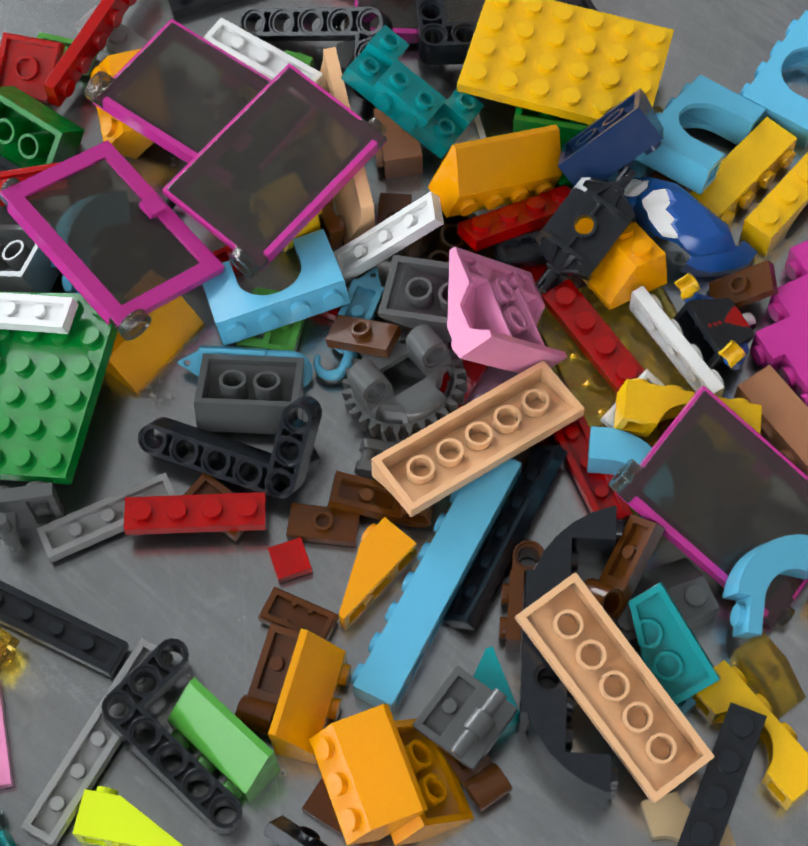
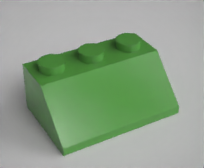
[167,677,281,804]

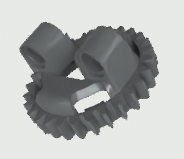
[342,324,467,443]

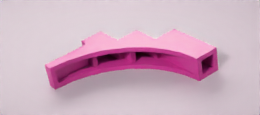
[750,240,808,407]

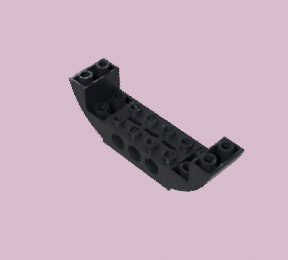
[519,506,623,811]

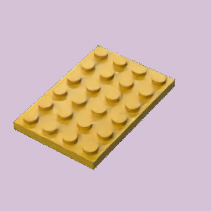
[457,0,674,125]

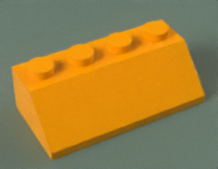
[428,124,562,218]

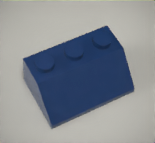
[558,88,664,187]

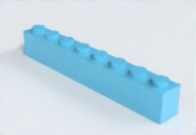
[351,458,522,716]

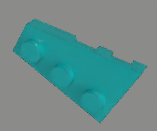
[628,582,721,705]

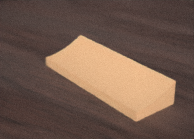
[312,47,375,245]
[371,360,585,517]
[514,572,715,804]

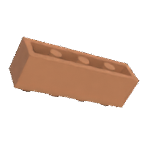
[734,364,808,476]

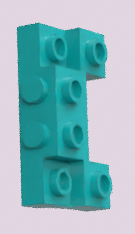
[341,25,485,159]

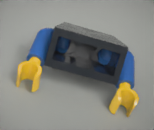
[673,273,756,370]

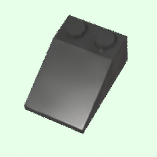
[0,224,60,293]
[378,255,452,343]

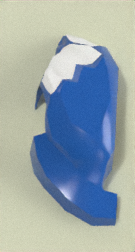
[623,177,757,277]

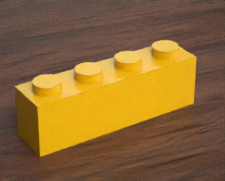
[689,117,797,226]

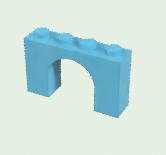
[739,10,808,149]
[635,75,766,195]
[203,229,351,346]

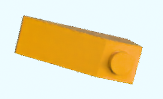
[338,517,417,631]

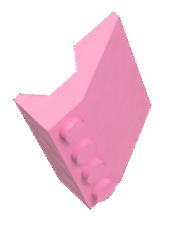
[447,247,567,374]

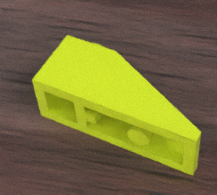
[72,786,183,846]

